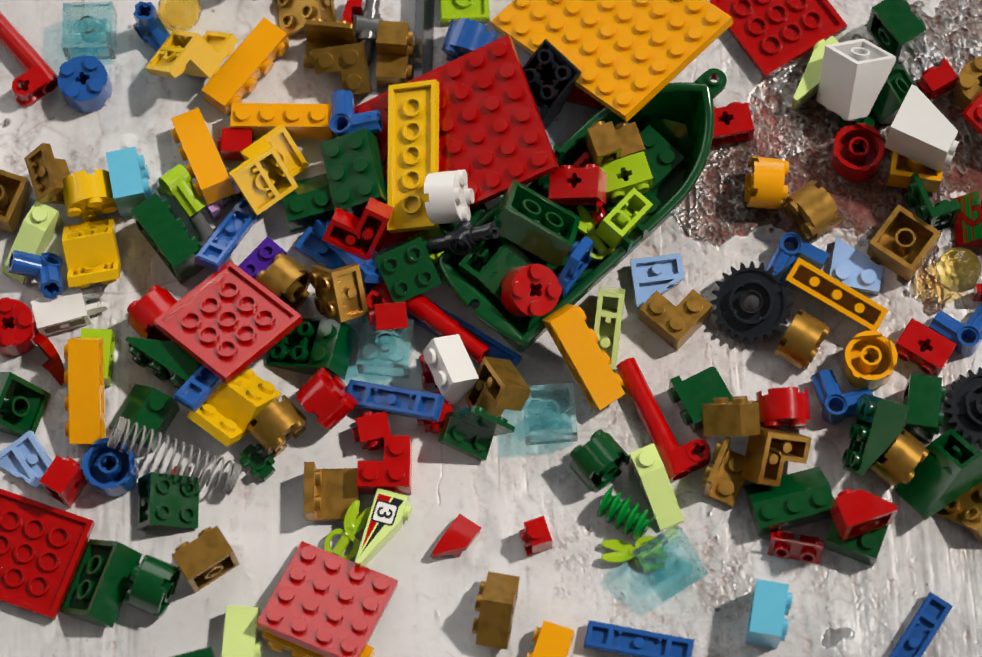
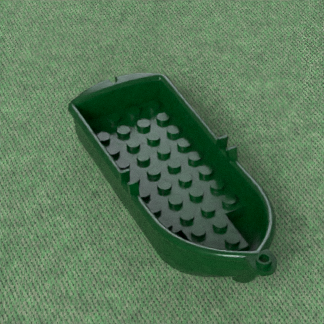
[437,68,727,352]

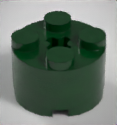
[569,429,630,492]
[124,555,180,617]

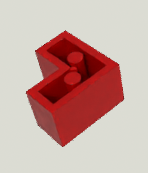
[322,197,393,260]
[357,436,412,495]

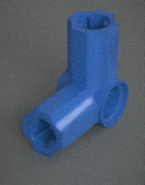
[133,1,170,53]
[329,89,383,137]
[765,232,829,282]
[8,250,63,299]
[929,305,982,357]
[810,369,873,425]

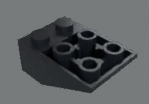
[522,39,582,129]

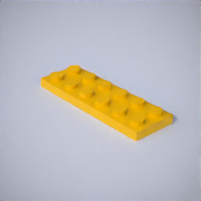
[387,79,439,233]

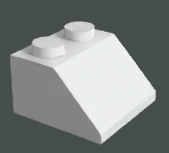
[423,334,479,405]

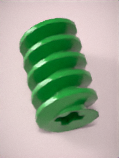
[597,486,656,541]

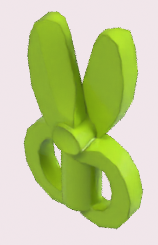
[568,205,615,261]
[324,500,372,560]
[601,536,664,571]

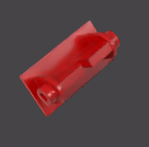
[767,530,824,564]

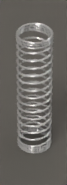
[107,416,242,495]

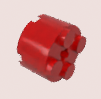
[831,123,885,183]
[501,264,562,317]
[127,285,178,341]
[0,297,39,357]
[296,368,358,430]
[756,387,811,431]

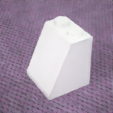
[816,39,896,121]
[885,85,959,172]

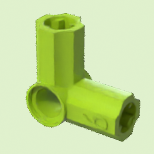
[156,164,207,218]

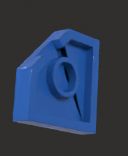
[556,236,593,300]

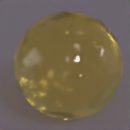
[157,0,201,32]
[935,247,982,293]

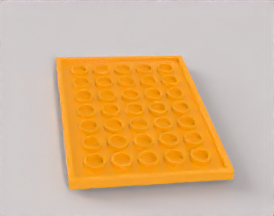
[491,0,733,121]

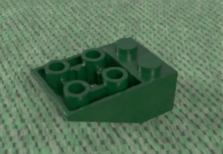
[458,236,533,321]
[266,318,358,380]
[125,337,202,391]
[842,393,909,476]
[895,428,982,520]

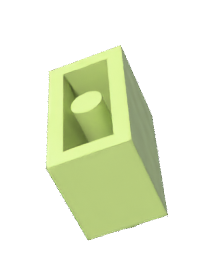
[221,605,263,657]

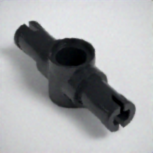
[428,221,500,256]

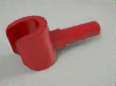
[589,201,607,226]
[419,355,438,390]

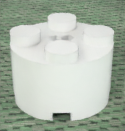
[424,169,475,224]

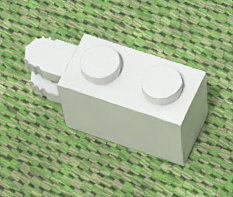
[31,287,108,336]

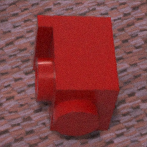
[916,58,958,101]
[519,516,552,556]

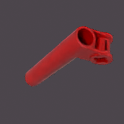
[0,12,58,107]
[366,283,490,364]
[616,358,711,482]

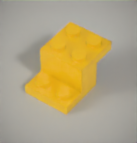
[145,30,239,78]
[229,124,309,216]
[62,217,121,289]
[186,367,282,447]

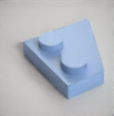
[829,238,883,295]
[630,253,684,309]
[0,430,53,488]

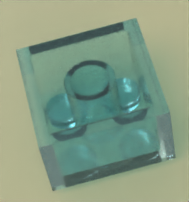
[62,1,117,61]
[356,315,415,378]
[522,382,578,445]
[631,525,708,601]

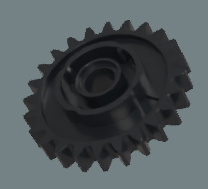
[710,261,794,344]
[943,367,982,450]

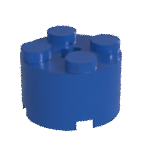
[442,18,498,62]
[58,56,112,113]
[82,438,139,497]

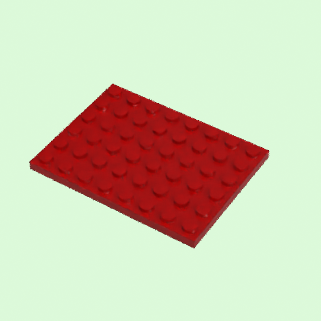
[336,35,559,252]

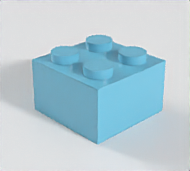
[106,147,153,218]
[745,579,793,648]

